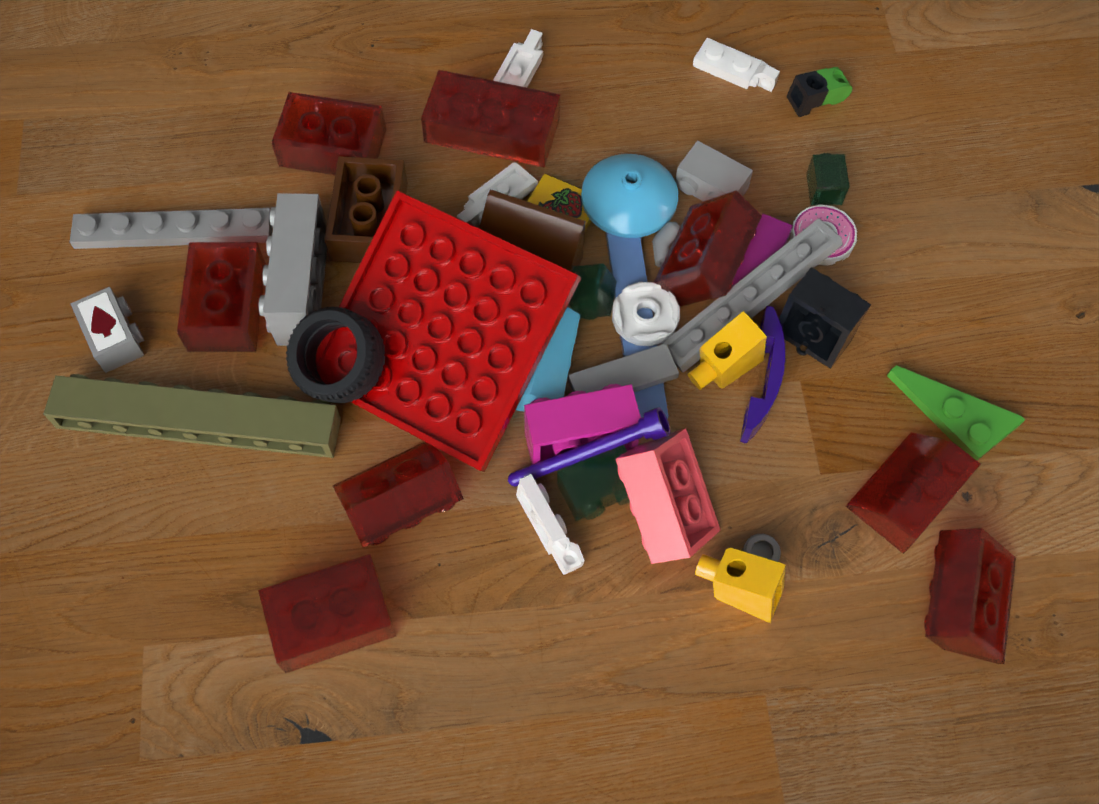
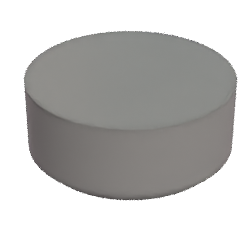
[742,534,781,562]

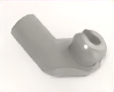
[652,221,685,267]

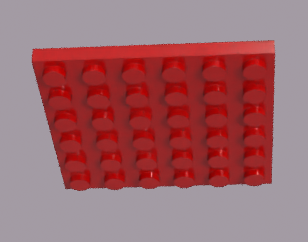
[316,191,581,472]

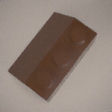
[479,189,585,274]

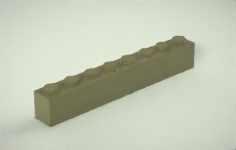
[43,374,341,458]

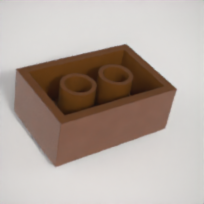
[324,156,408,263]

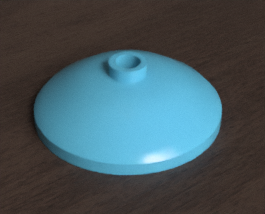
[581,154,678,238]

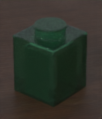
[806,153,850,205]
[569,263,617,320]

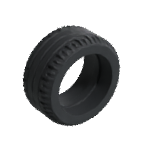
[286,307,385,403]

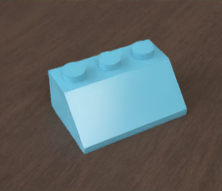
[516,307,580,412]

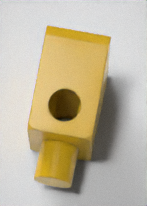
[688,311,767,390]
[695,547,786,623]

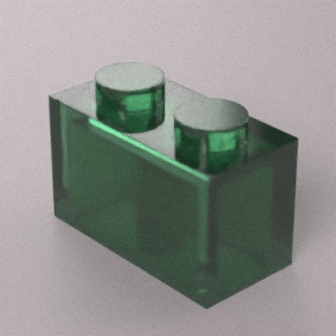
[557,445,630,521]

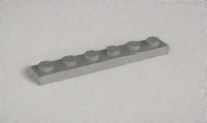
[69,208,272,249]
[660,218,843,373]

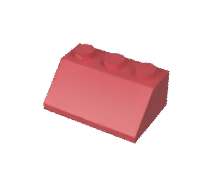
[616,428,721,564]

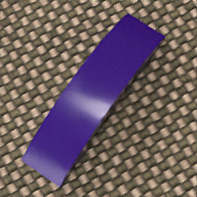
[740,306,785,443]

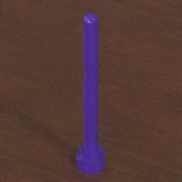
[508,407,670,487]

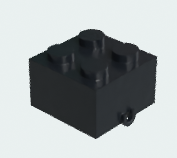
[779,267,871,369]

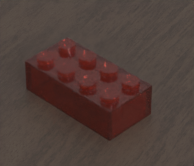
[421,70,560,168]

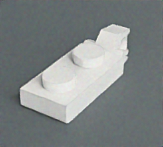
[489,29,544,106]
[693,38,780,92]
[457,162,538,228]
[516,474,585,575]

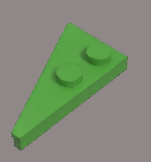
[887,365,1025,463]

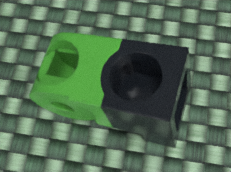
[786,67,853,117]

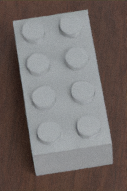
[259,193,327,346]

